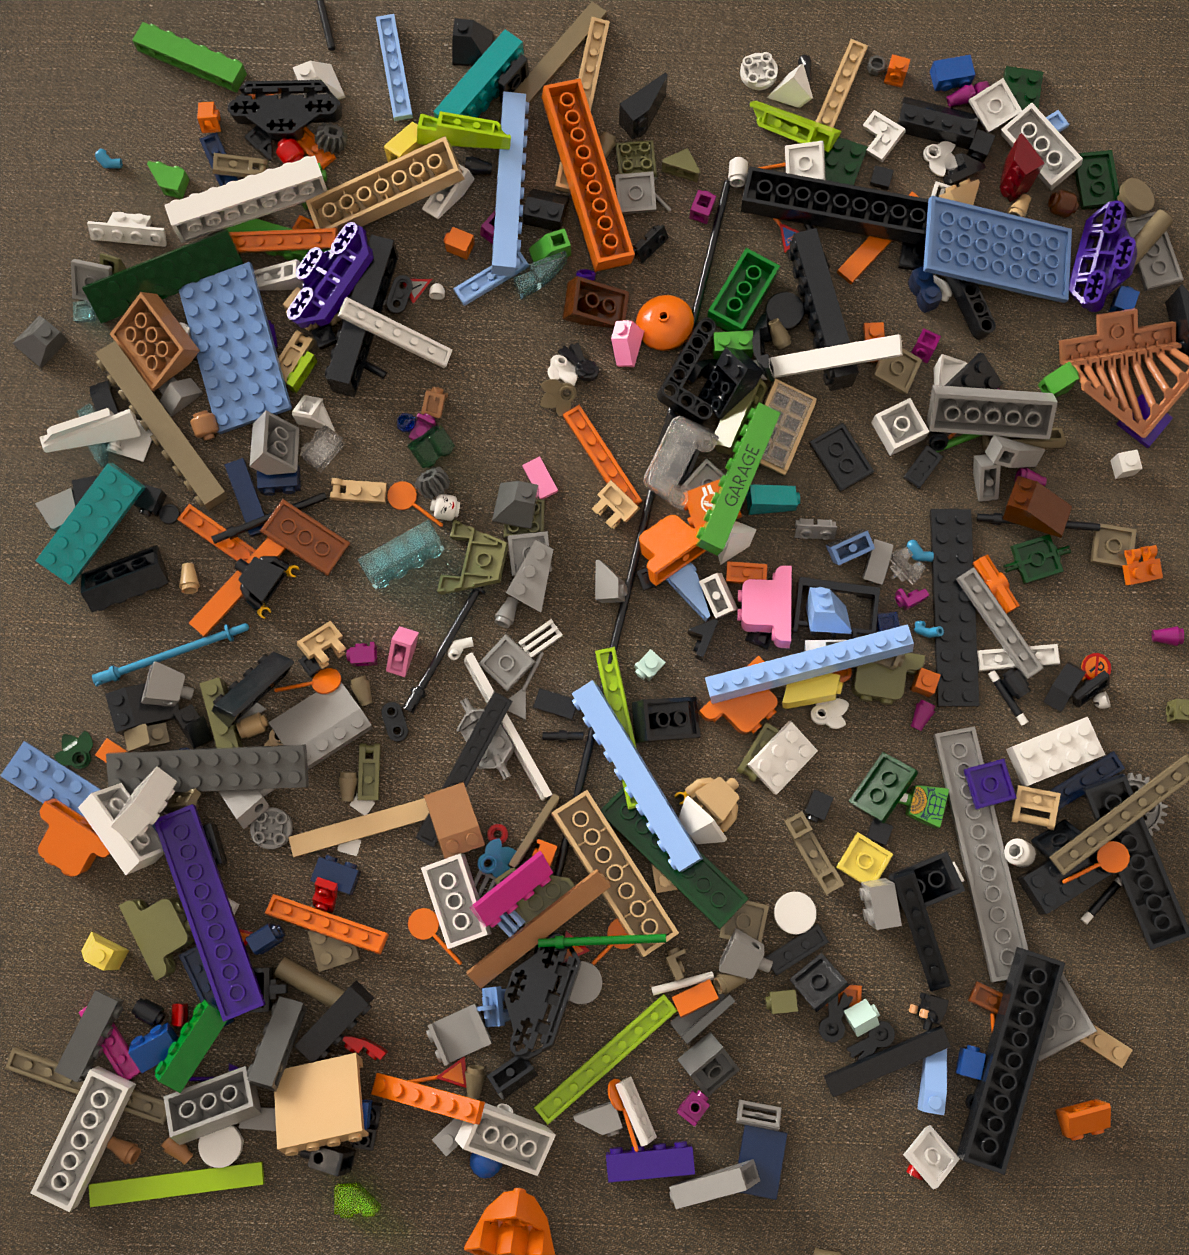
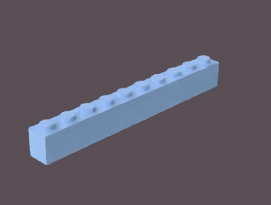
[491,91,529,276]
[705,625,914,704]
[572,680,703,872]

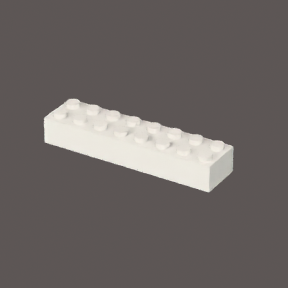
[165,155,328,243]

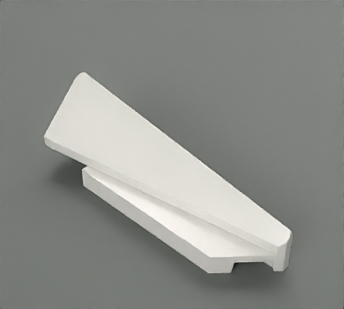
[40,408,141,453]

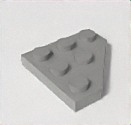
[1038,973,1098,1061]

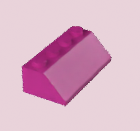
[470,851,553,928]

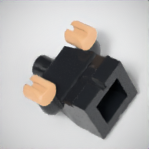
[909,992,949,1031]

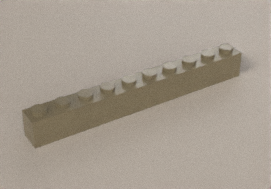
[95,341,228,511]

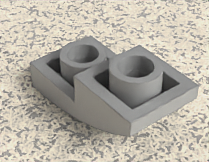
[862,539,893,585]

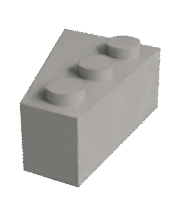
[506,539,554,612]

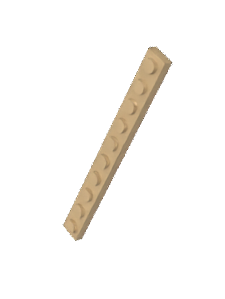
[554,17,610,193]

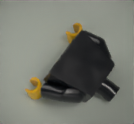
[234,556,299,619]

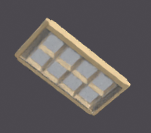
[759,378,817,476]

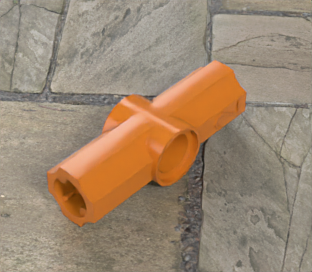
[972,554,1020,614]

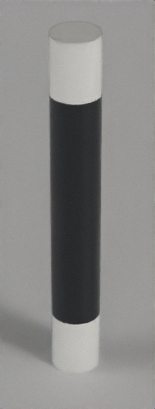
[988,670,1029,726]
[1080,877,1122,925]

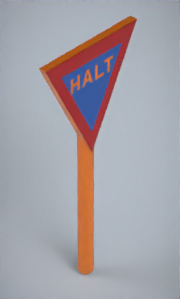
[773,218,800,253]

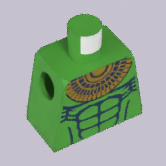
[898,785,949,829]

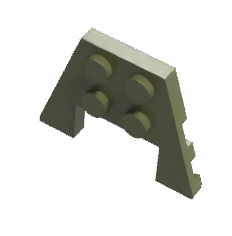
[437,520,508,595]

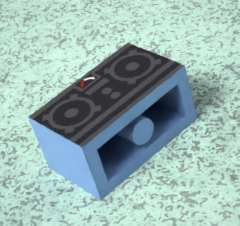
[826,528,875,565]

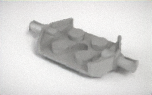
[457,698,515,780]

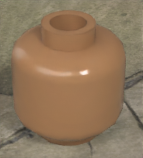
[190,410,219,441]

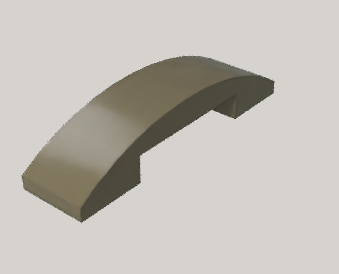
[784,811,844,895]

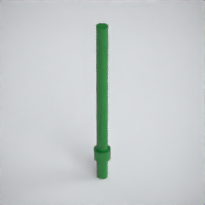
[538,934,666,949]

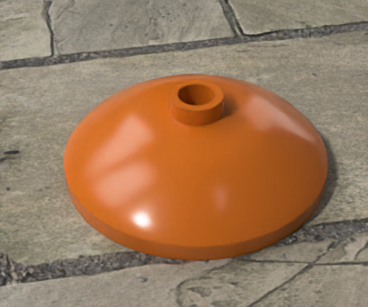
[636,295,694,351]

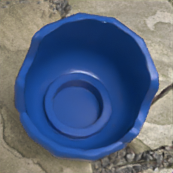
[470,1153,503,1179]

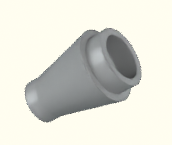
[494,597,518,628]

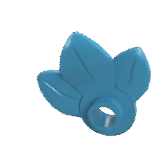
[477,838,516,878]

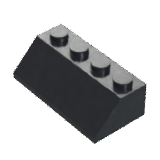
[897,97,978,149]
[81,545,168,612]
[211,651,295,728]

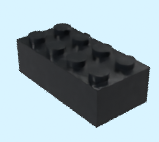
[1017,849,1113,915]

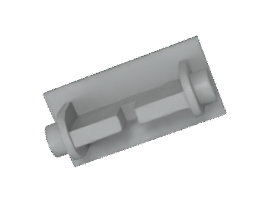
[795,518,837,540]

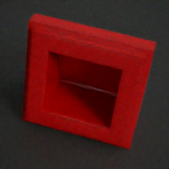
[171,1003,188,1026]

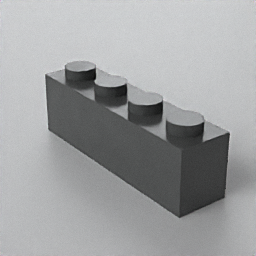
[54,990,124,1082]
[247,996,307,1092]

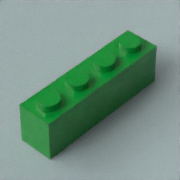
[155,999,228,1093]

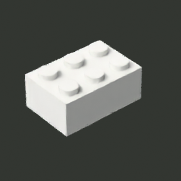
[110,766,177,842]

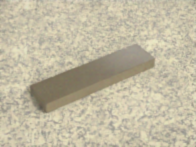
[509,793,560,868]

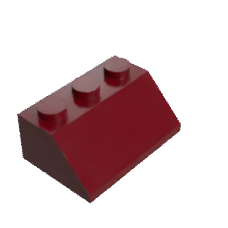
[999,133,1045,202]

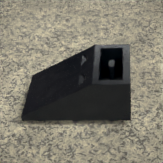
[698,347,764,419]

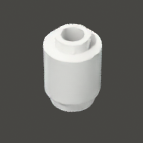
[728,157,748,188]

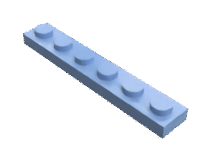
[376,14,413,121]

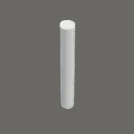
[651,971,714,996]

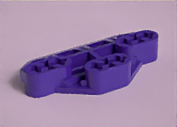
[1069,201,1137,312]
[287,222,373,328]

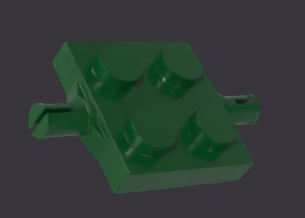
[1003,534,1071,584]

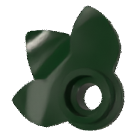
[54,731,93,769]

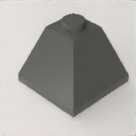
[12,316,68,368]
[492,481,539,529]

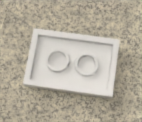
[747,721,818,795]

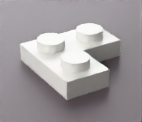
[863,110,905,162]

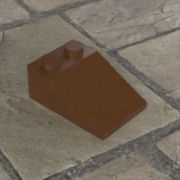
[563,276,629,328]
[1003,476,1072,538]

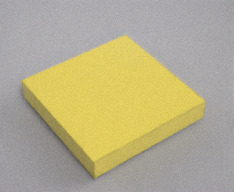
[836,832,894,883]

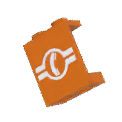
[681,479,742,528]

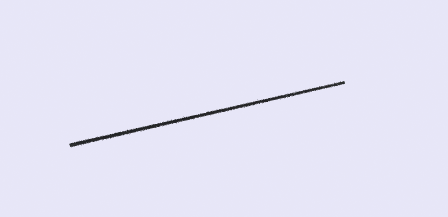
[519,180,731,1037]

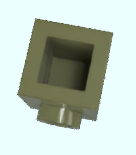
[1166,699,1189,724]

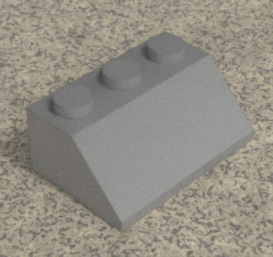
[249,411,299,475]

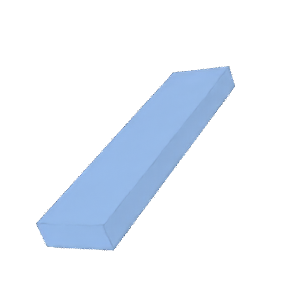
[453,252,529,306]

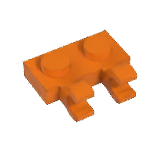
[1122,545,1163,585]

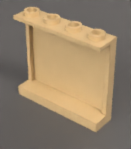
[274,1053,369,1156]

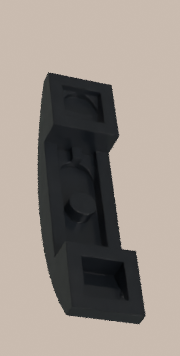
[752,314,775,382]

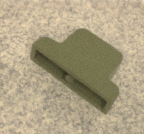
[852,653,925,705]
[119,897,195,981]

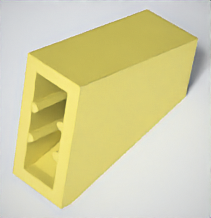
[384,122,425,162]
[782,673,843,709]
[81,932,129,971]

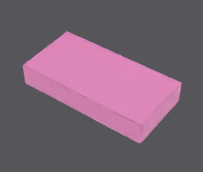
[522,457,558,499]

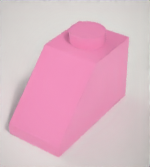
[611,321,644,367]
[386,626,419,677]

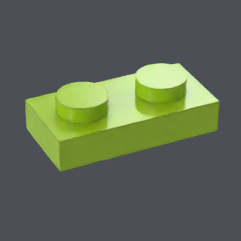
[286,351,317,394]

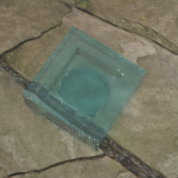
[73,300,95,323]

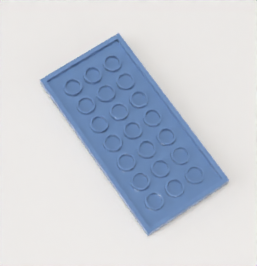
[923,196,1072,303]
[179,262,292,434]

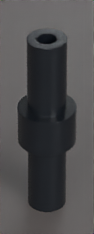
[542,730,583,742]

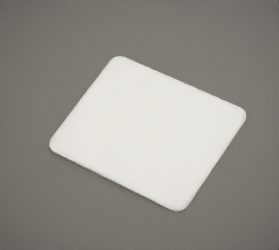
[350,793,375,815]
[337,839,361,856]

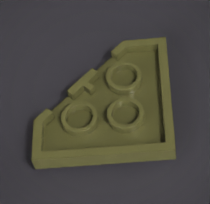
[494,868,575,925]

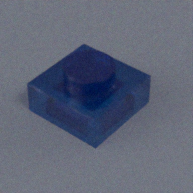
[877,612,900,632]

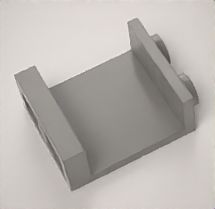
[426,1003,493,1066]

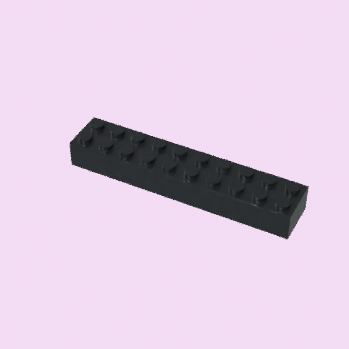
[741,166,928,246]
[957,947,1065,1175]

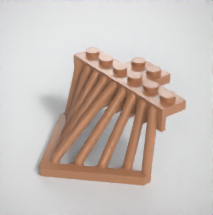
[1059,308,1189,438]

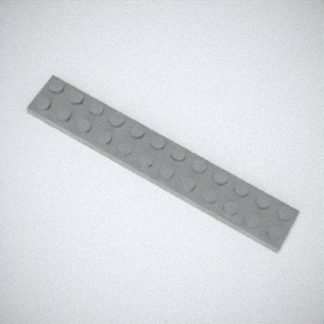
[933,726,1028,982]

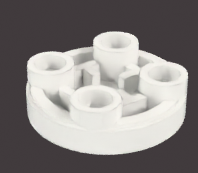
[740,52,778,90]
[774,892,816,934]
[198,1125,244,1168]

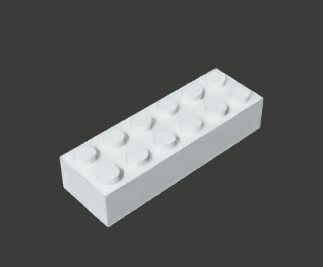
[31,1066,136,1212]

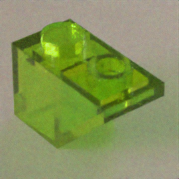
[334,1183,381,1218]

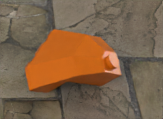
[464,1188,555,1255]

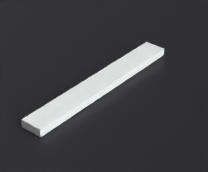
[754,334,903,380]
[464,653,552,801]

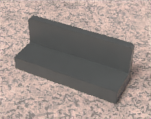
[670,985,735,1044]

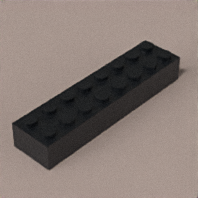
[787,228,859,391]
[325,234,399,397]
[1082,774,1189,950]

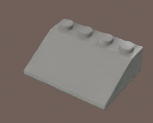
[268,682,372,770]

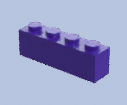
[606,1141,695,1183]

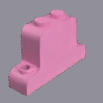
[737,566,792,648]

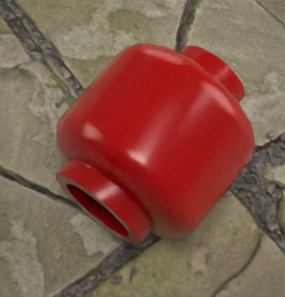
[276,138,305,164]

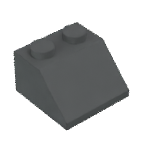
[677,1032,740,1097]

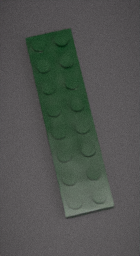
[82,229,244,324]
[600,787,749,930]

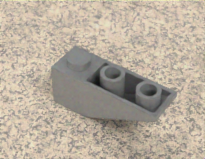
[985,435,1045,468]

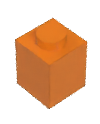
[444,227,475,260]
[910,667,941,697]

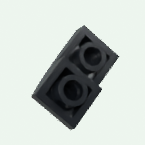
[352,1101,383,1151]

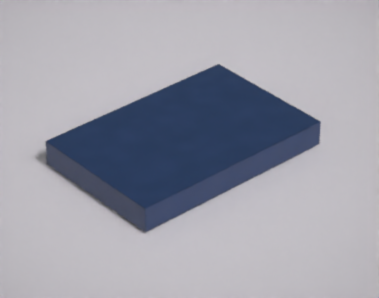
[738,1125,787,1200]

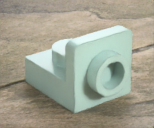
[634,649,666,681]

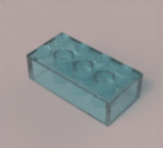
[357,520,444,589]

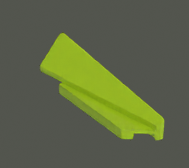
[749,101,841,152]
[417,111,511,150]

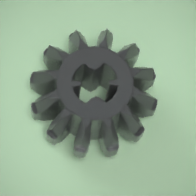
[314,122,347,154]
[415,467,450,499]

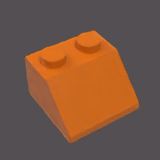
[1055,1099,1111,1140]

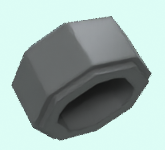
[867,55,887,76]

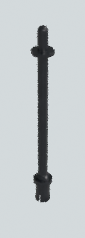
[402,586,486,714]

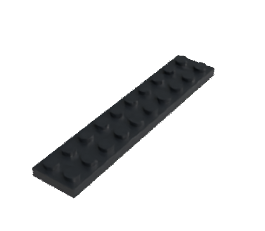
[930,509,979,707]

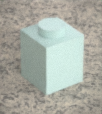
[844,999,880,1037]

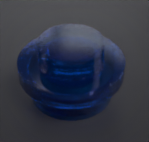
[397,413,416,432]

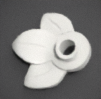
[923,141,958,177]
[547,355,579,385]
[811,698,849,729]

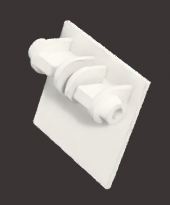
[106,420,153,462]

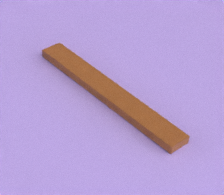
[467,868,611,989]

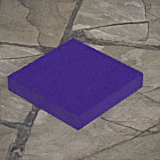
[1116,394,1173,449]
[963,759,1017,810]

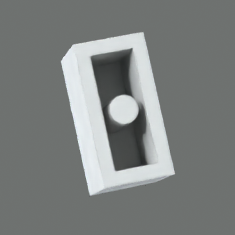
[699,573,738,618]

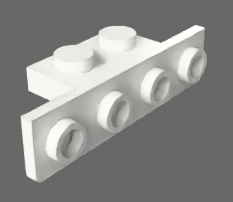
[87,212,167,247]

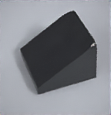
[745,632,772,650]

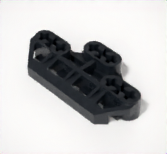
[228,80,342,142]
[504,932,581,1061]

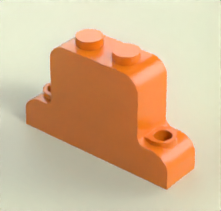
[639,515,706,586]
[698,655,778,735]
[38,798,110,876]

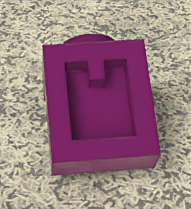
[911,328,941,363]
[409,413,437,447]
[895,588,929,611]

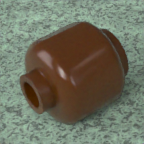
[1048,189,1079,218]

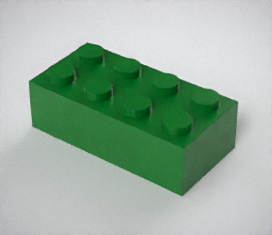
[707,248,780,332]

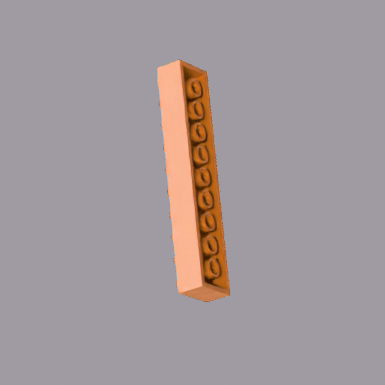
[541,78,635,272]

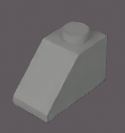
[973,454,1001,502]
[595,560,627,603]
[573,1102,623,1137]

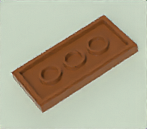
[260,499,350,577]

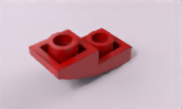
[312,877,338,913]
[342,1035,388,1060]

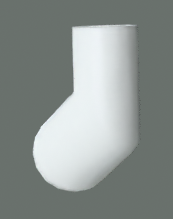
[933,275,952,302]
[448,637,474,660]

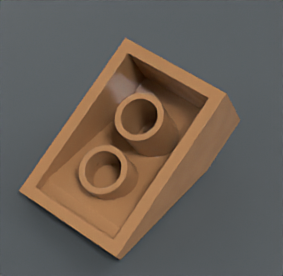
[424,782,485,859]

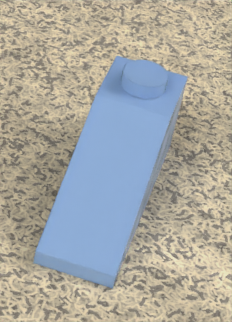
[666,562,710,622]
[917,1049,947,1115]

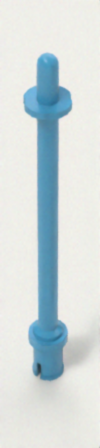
[92,623,249,687]

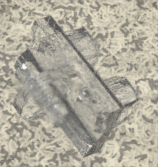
[889,547,926,585]

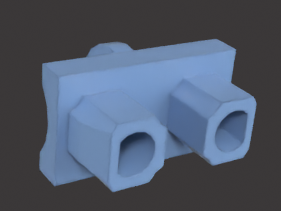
[477,986,510,1027]

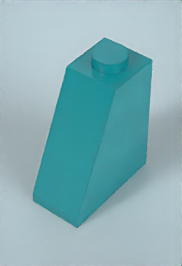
[746,484,800,515]

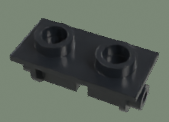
[633,225,669,263]

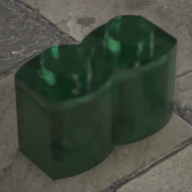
[407,424,455,468]

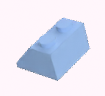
[806,587,852,634]

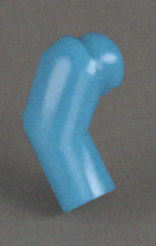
[95,149,123,169]
[907,540,934,562]
[914,621,944,638]

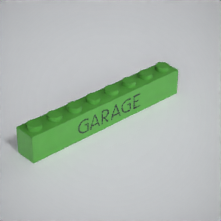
[696,402,780,556]

